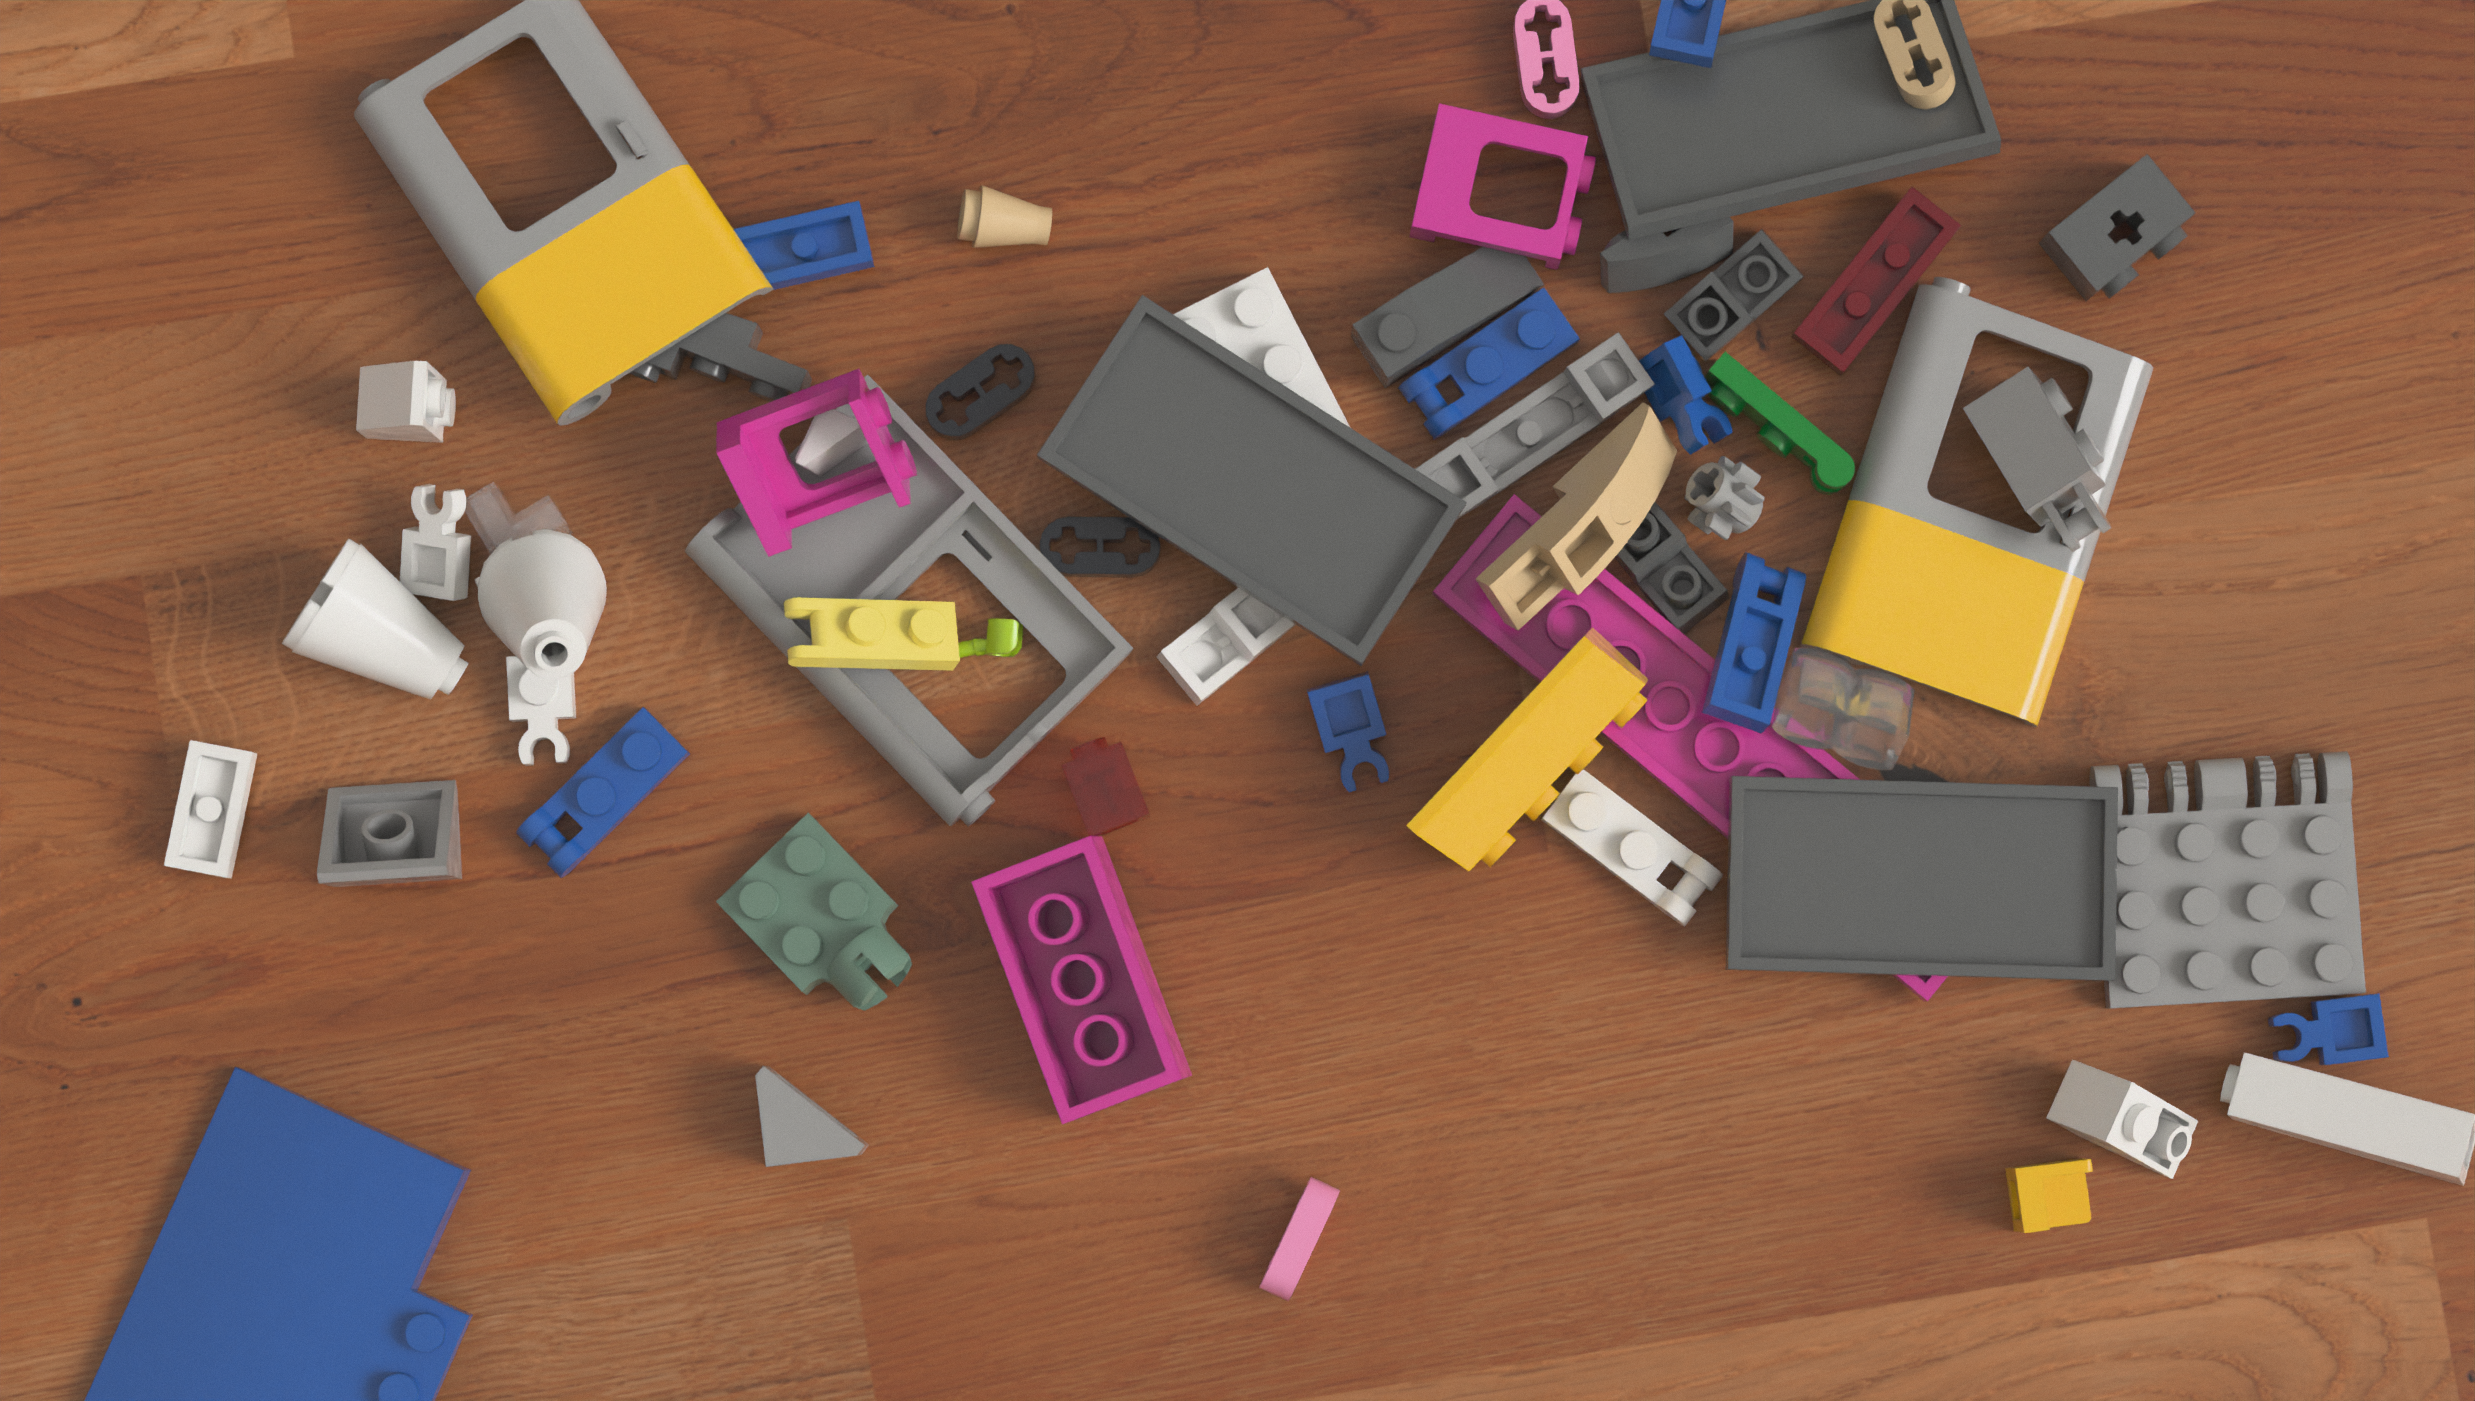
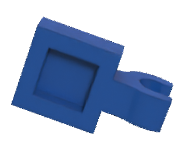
[1639,335,1732,455]

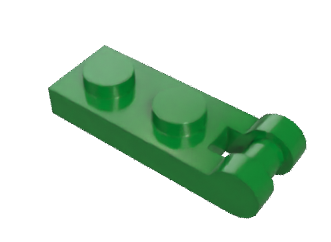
[1705,351,1855,495]

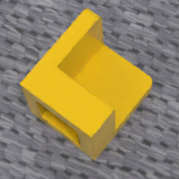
[2005,1158,2093,1233]

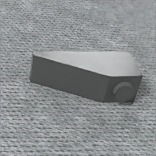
[1351,247,1544,388]

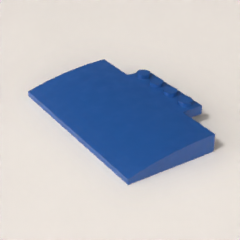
[84,1067,473,1401]

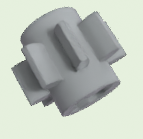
[1684,456,1765,540]

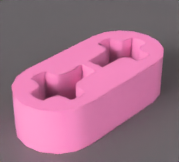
[1513,0,1579,119]
[1259,1177,1340,1301]

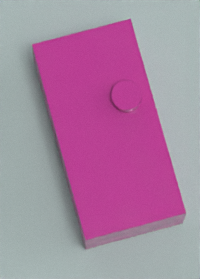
[971,835,1192,1124]

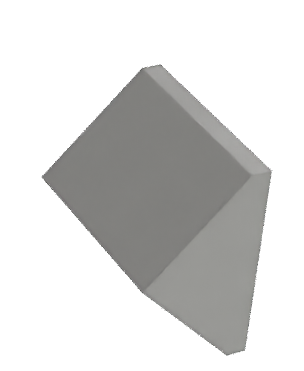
[317,780,462,887]

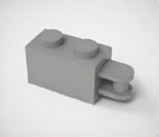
[1963,367,2111,552]

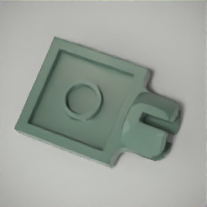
[716,813,912,1011]

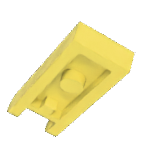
[784,597,960,671]

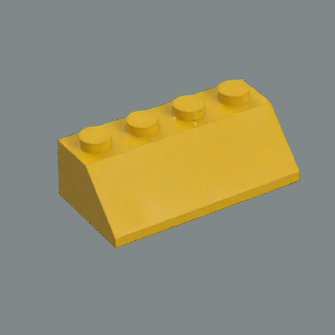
[1406,627,1649,871]

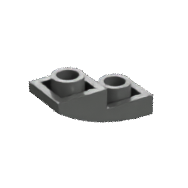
[1600,217,1734,293]
[1664,229,1804,361]
[1615,502,1729,634]

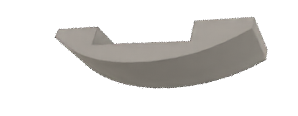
[1416,332,1655,519]

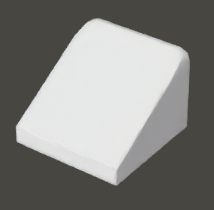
[795,409,868,476]

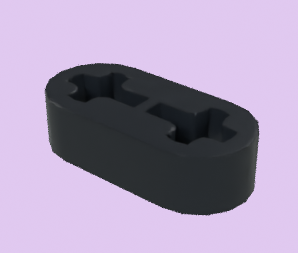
[926,344,1035,440]
[1039,517,1161,578]

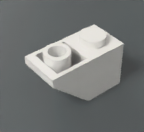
[356,361,456,443]
[2046,1059,2198,1179]

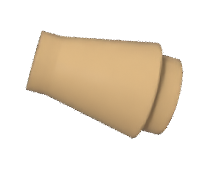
[957,185,1052,248]

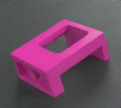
[1409,103,1596,270]
[716,369,917,557]

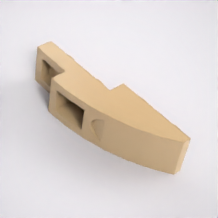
[1476,402,1677,631]

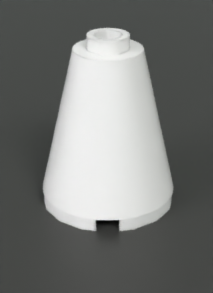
[477,529,607,679]
[282,539,469,700]

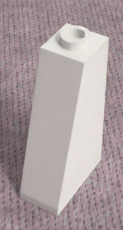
[2220,1052,2475,1186]

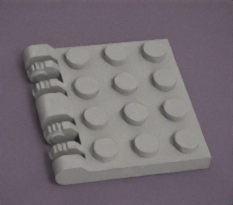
[2089,751,2366,1009]

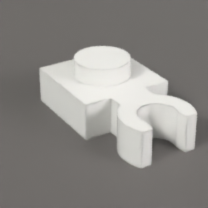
[400,484,471,601]
[506,656,576,766]

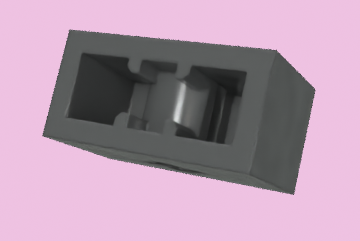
[2039,154,2195,301]

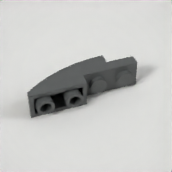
[629,313,812,402]

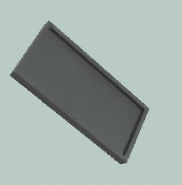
[1581,0,2001,240]
[1037,295,1467,666]
[1725,776,2118,981]

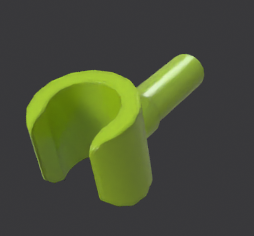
[958,618,1023,658]

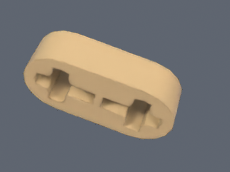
[1874,0,1956,110]

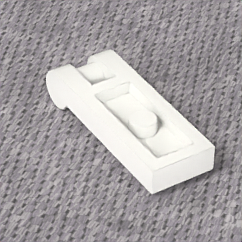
[1541,769,1723,926]

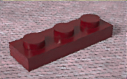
[1791,187,1962,376]

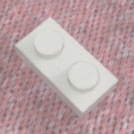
[164,740,257,879]

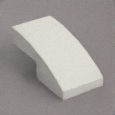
[1157,588,1296,706]

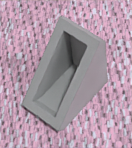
[755,1066,869,1167]

